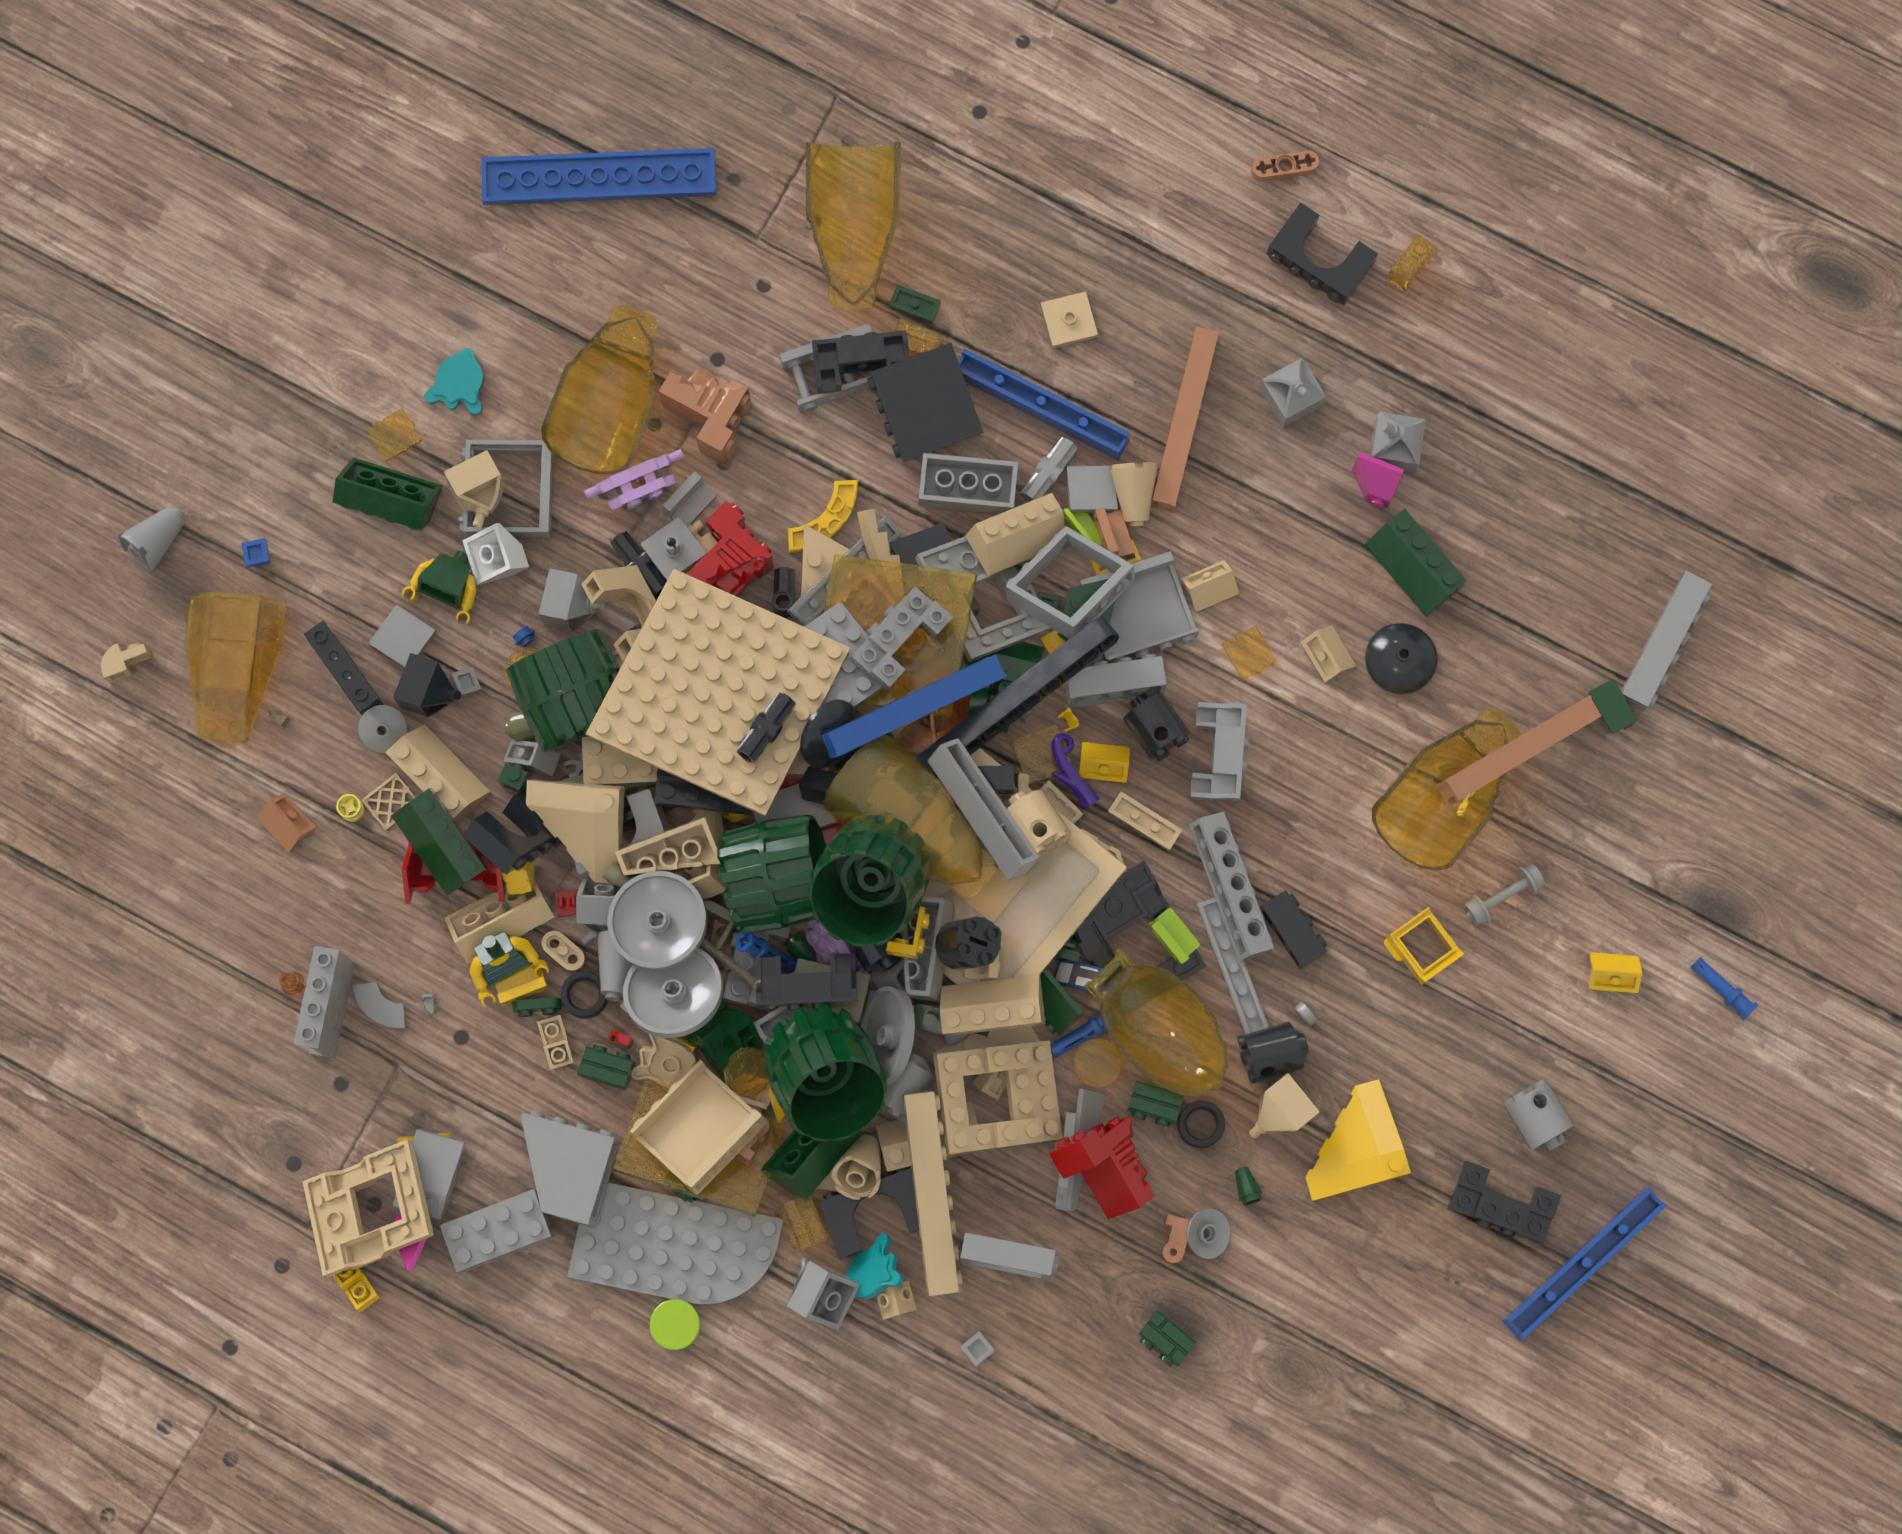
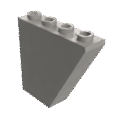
[521,1111,621,1228]

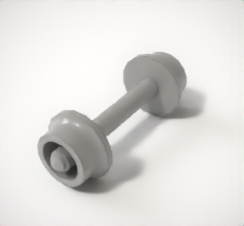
[1463,864,1545,926]

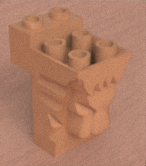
[659,368,753,465]

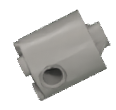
[882,1052,934,1124]
[1503,1079,1574,1151]

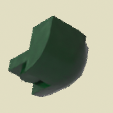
[697,1009,761,1082]

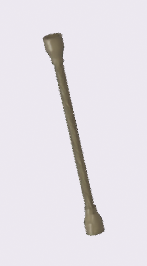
[602,862,777,1009]

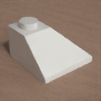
[462,523,529,585]

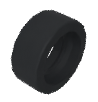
[561,971,608,1019]
[1178,1100,1225,1148]

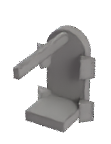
[422,994,437,1015]

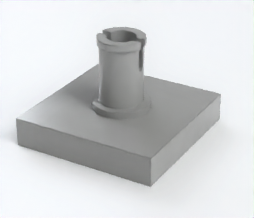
[640,517,707,581]

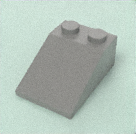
[393,1129,465,1220]

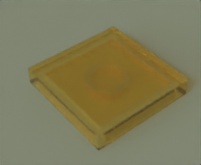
[1011,724,1072,786]

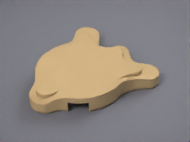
[631,1034,697,1088]

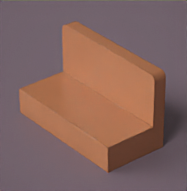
[1093,508,1135,558]
[258,793,316,852]

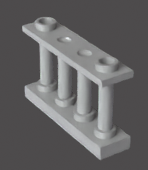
[780,324,872,412]

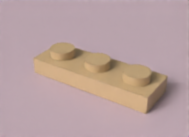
[1108,791,1182,851]

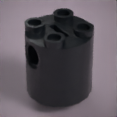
[1123,692,1190,762]
[935,916,1002,970]
[849,933,903,972]
[1237,1022,1309,1084]

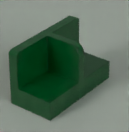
[1588,679,1638,734]

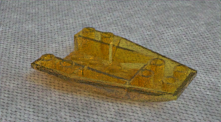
[185,591,287,742]

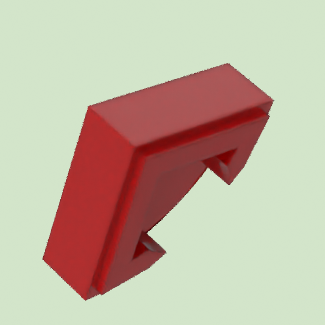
[608,1030,634,1049]

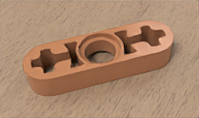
[1251,151,1319,182]

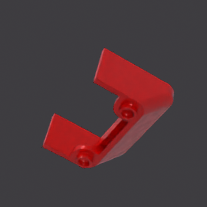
[402,832,506,904]

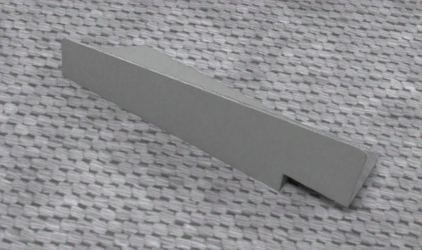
[1055,1089,1106,1211]

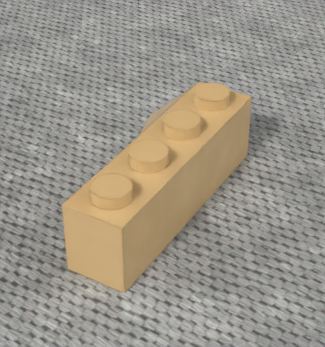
[615,814,720,875]

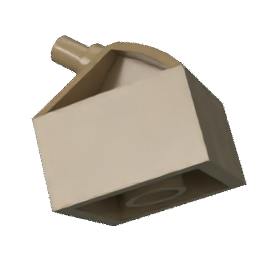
[444,450,504,528]
[1249,1073,1320,1138]

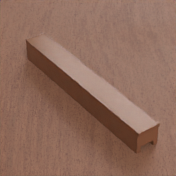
[1151,326,1219,513]
[1435,695,1602,806]

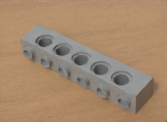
[1189,812,1274,961]

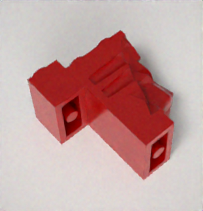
[687,501,774,598]
[1049,1116,1155,1219]

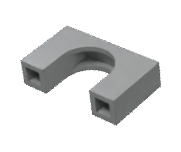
[573,786,670,876]

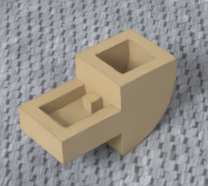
[101,643,152,683]

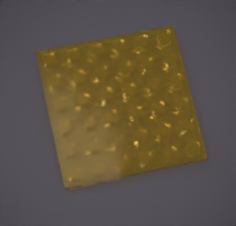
[824,554,977,718]

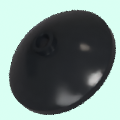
[1365,623,1437,694]
[800,699,859,769]

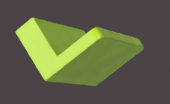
[1063,508,1103,547]
[1147,908,1200,964]

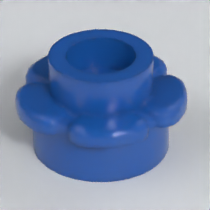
[513,626,535,647]

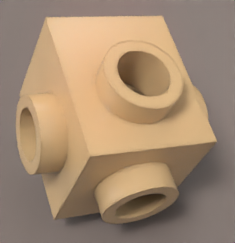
[876,1281,917,1320]

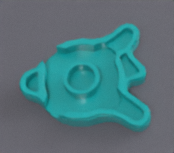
[424,348,484,415]
[846,1233,904,1300]

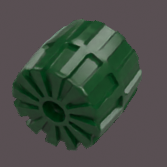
[506,629,620,753]
[717,815,827,933]
[808,815,931,948]
[763,1004,888,1142]

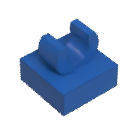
[241,538,271,568]

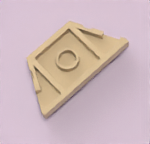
[801,526,850,608]

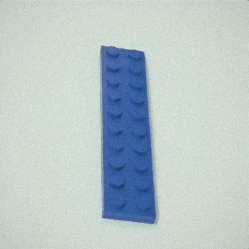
[481,148,716,205]

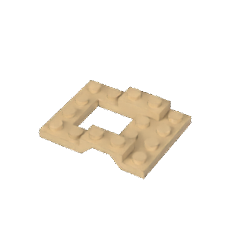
[933,1040,1063,1154]
[302,1139,434,1277]

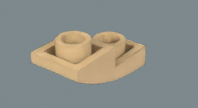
[537,1014,574,1070]

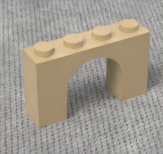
[581,565,656,663]

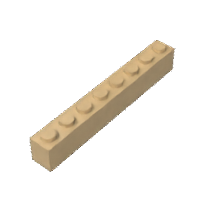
[902,1090,962,1296]

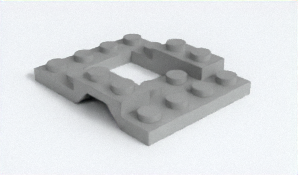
[915,537,1052,662]

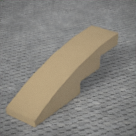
[857,509,905,604]

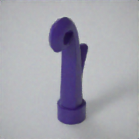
[1051,733,1100,810]

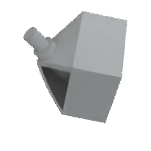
[1259,357,1326,427]
[1370,412,1426,472]
[538,568,605,632]
[576,877,621,945]
[787,1258,861,1330]

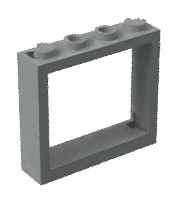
[459,440,554,539]
[1005,526,1135,639]
[960,1233,1059,1280]

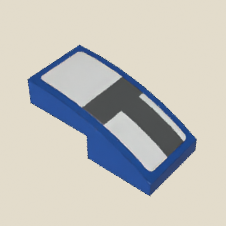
[1054,960,1105,993]

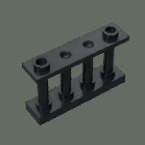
[304,620,384,715]

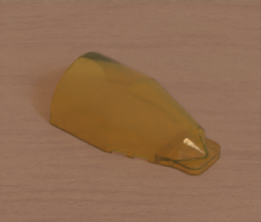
[806,142,901,310]
[541,305,657,474]
[1372,707,1521,871]
[823,735,997,897]

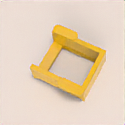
[1384,907,1464,986]

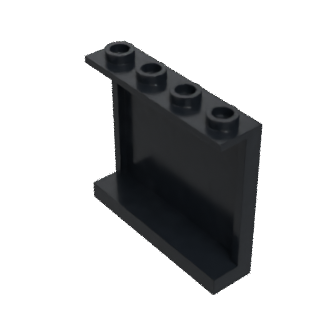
[867,343,984,462]

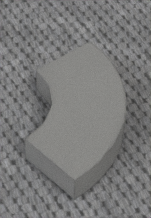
[352,982,406,1029]

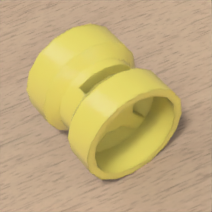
[336,794,365,822]

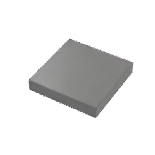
[1066,466,1118,513]
[369,604,436,668]

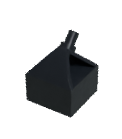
[393,653,462,717]

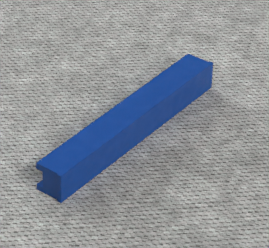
[958,349,1130,460]
[821,655,1007,758]
[1502,1187,1667,1340]

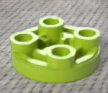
[650,1299,700,1350]

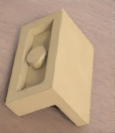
[1181,560,1239,612]
[1301,626,1356,683]

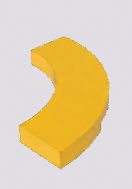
[788,480,858,554]

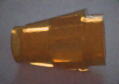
[279,971,305,996]

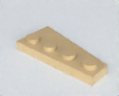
[933,1026,1040,1055]

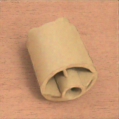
[1007,790,1070,862]

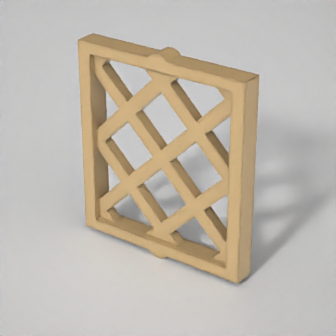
[362,773,415,831]

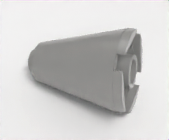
[117,507,184,571]
[597,931,633,1001]

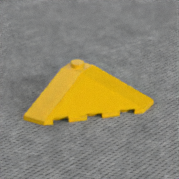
[1305,1079,1411,1201]

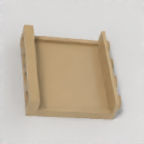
[630,1060,767,1196]

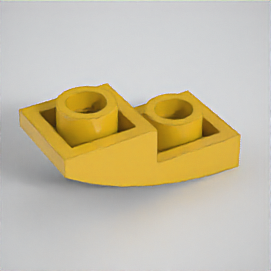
[333,1268,380,1313]

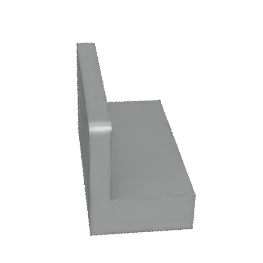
[662,471,716,526]

